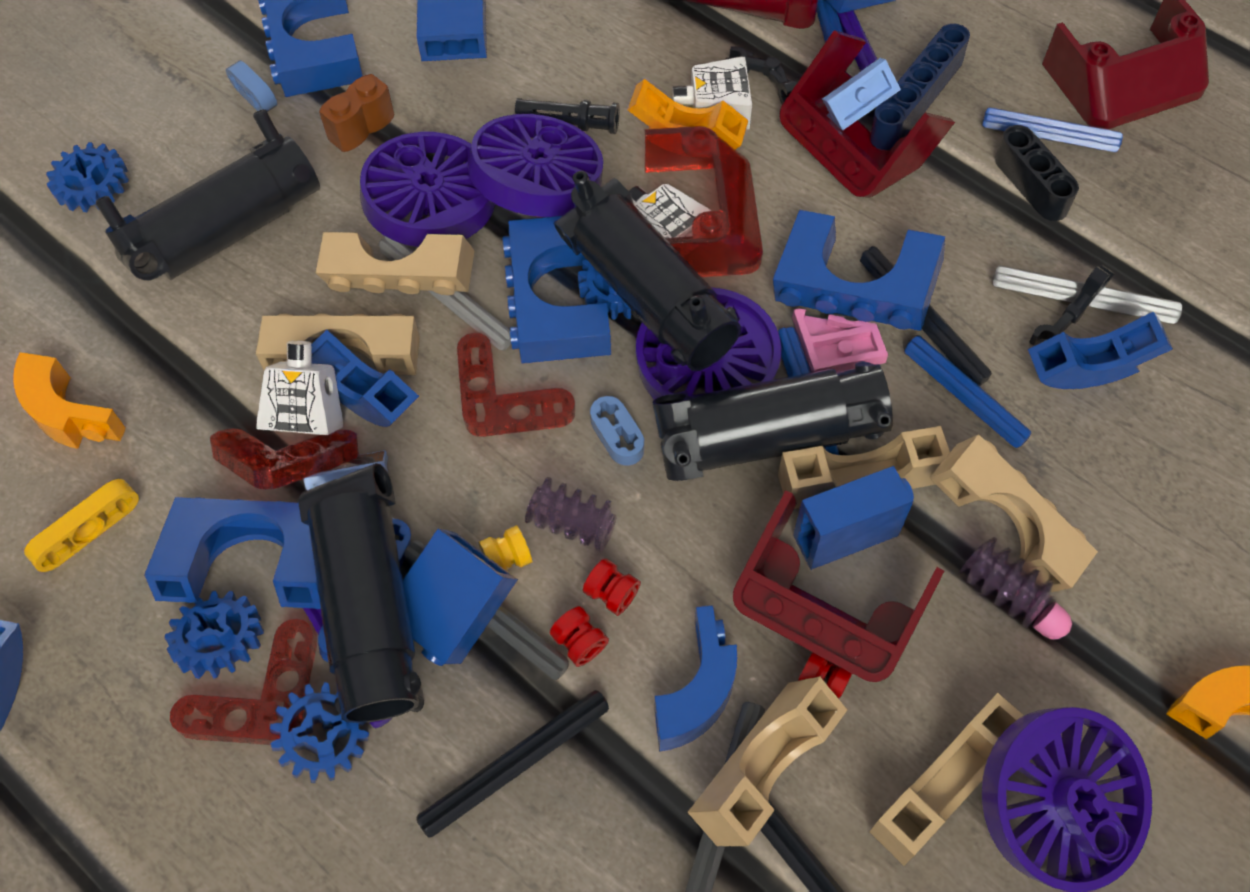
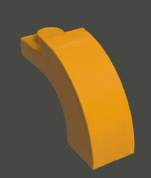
[628,79,748,156]
[13,352,126,449]
[1166,665,1250,739]

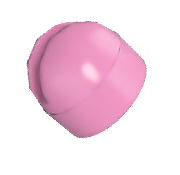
[1032,602,1072,639]

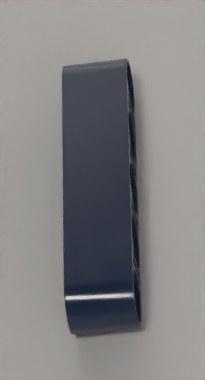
[870,23,970,150]

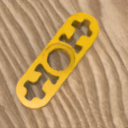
[24,479,139,572]

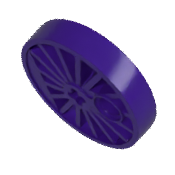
[468,114,603,217]
[360,132,495,247]
[636,287,781,399]
[982,707,1152,892]

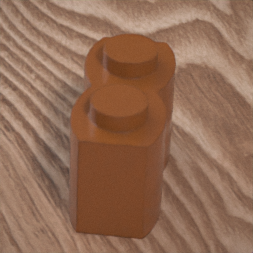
[319,74,395,152]

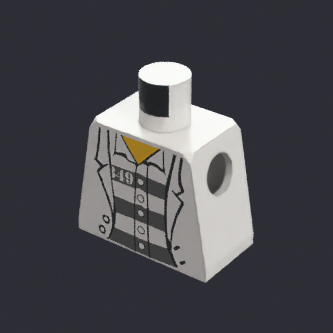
[672,57,752,129]
[629,184,712,255]
[257,341,343,435]

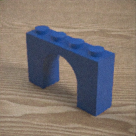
[258,0,363,97]
[773,210,945,331]
[503,216,611,364]
[144,497,321,609]

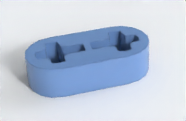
[226,60,277,111]
[590,396,644,466]

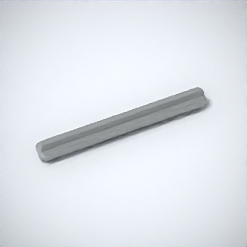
[378,236,511,351]
[993,265,1182,324]

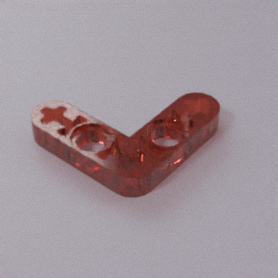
[457,333,576,437]
[210,429,359,490]
[170,619,317,745]

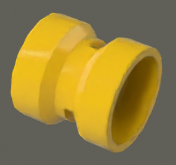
[478,525,533,571]

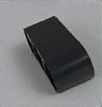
[995,125,1079,221]

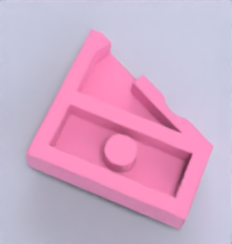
[792,309,888,372]

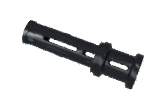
[515,98,620,134]

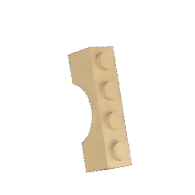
[316,232,475,295]
[256,314,420,375]
[778,426,950,509]
[930,434,1098,593]
[688,677,847,846]
[870,693,1024,866]

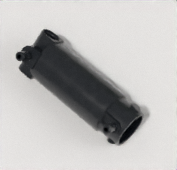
[96,109,320,281]
[554,171,741,371]
[652,361,893,481]
[299,463,424,723]

